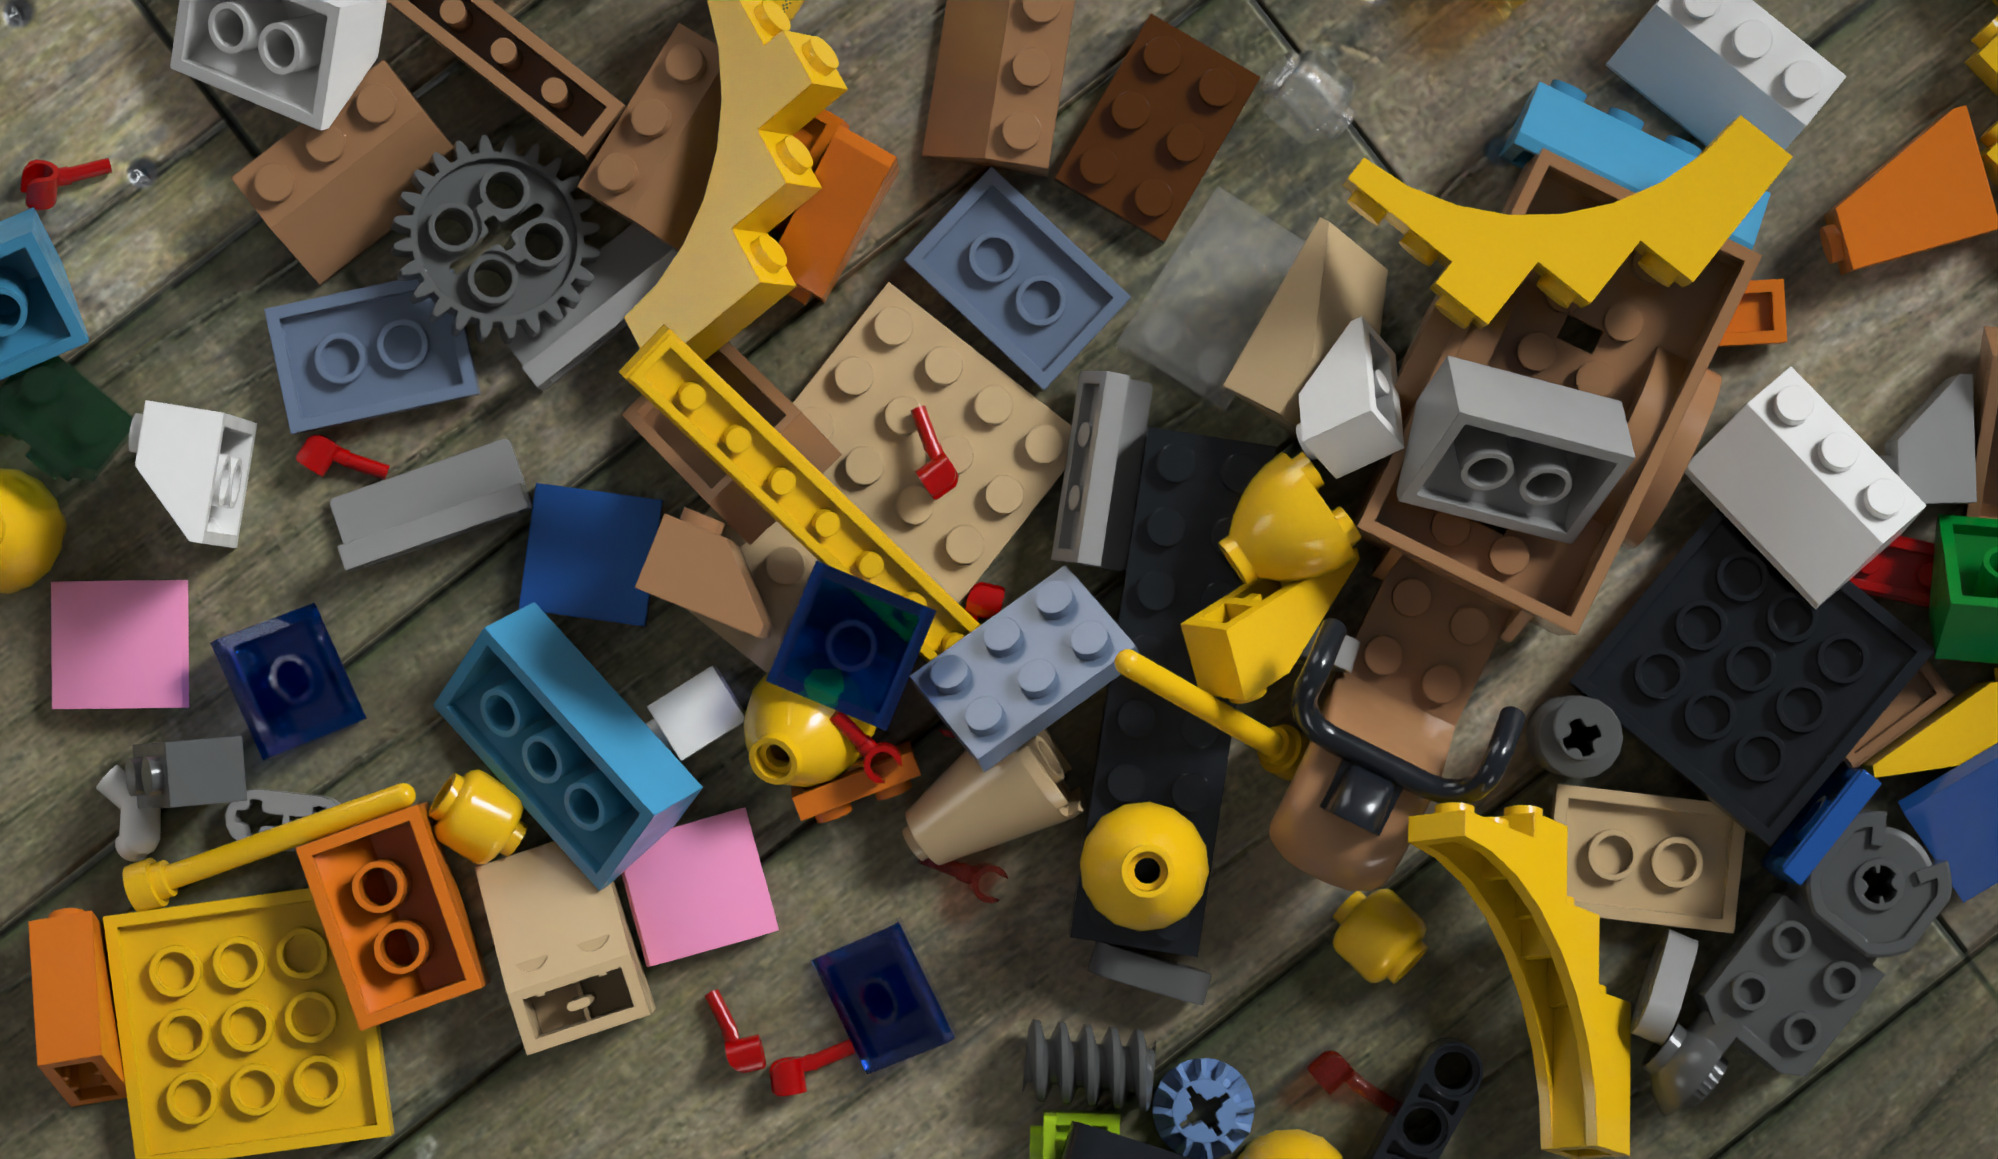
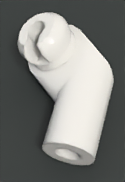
[96,765,161,862]

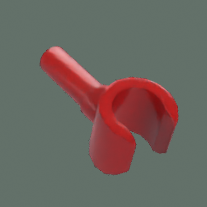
[20,158,112,210]
[910,406,959,500]
[296,434,390,480]
[965,582,1005,621]
[830,708,902,783]
[704,989,766,1073]
[769,1039,855,1097]

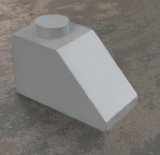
[1878,374,1977,506]

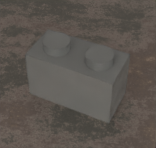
[125,736,247,808]

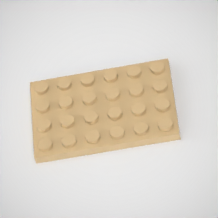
[685,282,1071,714]

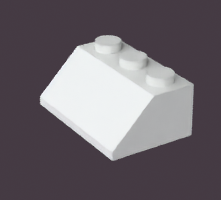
[170,0,387,131]
[1605,0,1847,150]
[1684,367,1927,610]
[128,400,257,548]

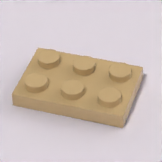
[1550,783,1746,933]

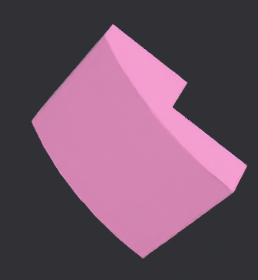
[51,580,189,709]
[621,807,779,967]

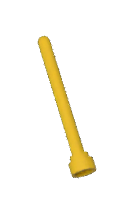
[1114,649,1310,781]
[123,783,416,912]

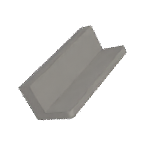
[498,224,677,391]
[1051,371,1153,571]
[330,439,533,572]

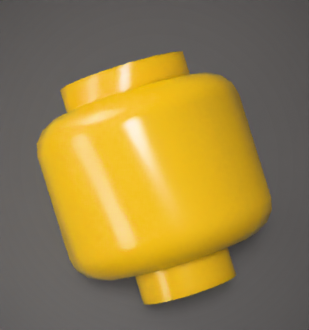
[428,770,528,864]
[1333,888,1428,984]

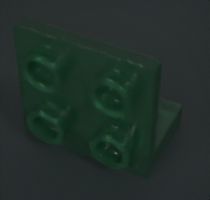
[0,355,134,482]

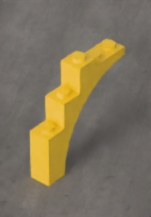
[624,0,848,361]
[1342,115,1793,329]
[1408,802,1631,1159]

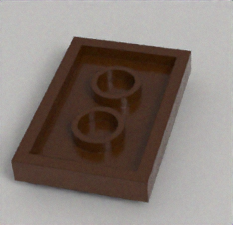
[1054,14,1261,244]

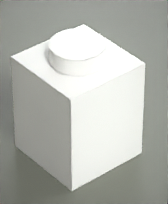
[646,665,745,761]

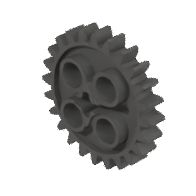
[391,135,601,344]

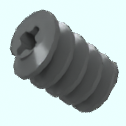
[1525,695,1623,779]
[1022,1019,1156,1112]

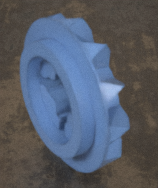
[1152,1058,1255,1159]

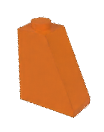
[1820,105,1998,275]
[779,125,899,306]
[28,908,127,1107]

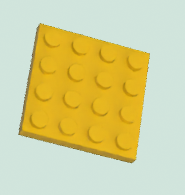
[103,887,395,1159]

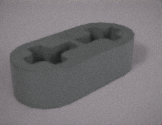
[1087,941,1212,1005]

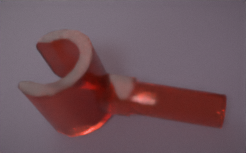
[918,858,1008,904]
[1307,1050,1396,1113]

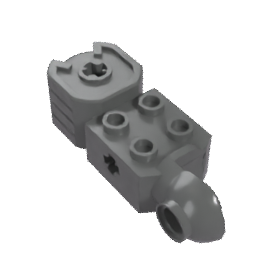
[1641,810,1952,1117]

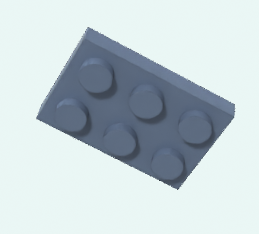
[904,166,1131,391]
[264,269,481,435]
[910,565,1139,772]

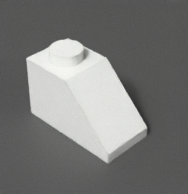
[1296,316,1405,479]

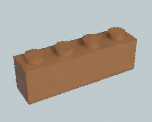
[387,0,626,163]

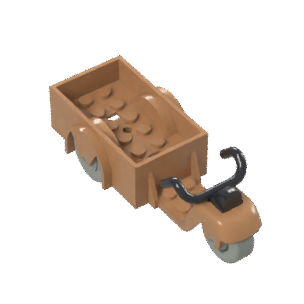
[1269,148,1763,891]

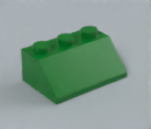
[1929,514,1998,664]

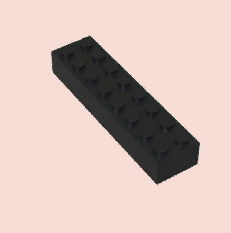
[1069,427,1276,957]

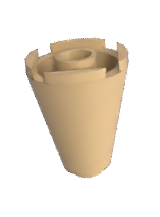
[902,729,1086,865]

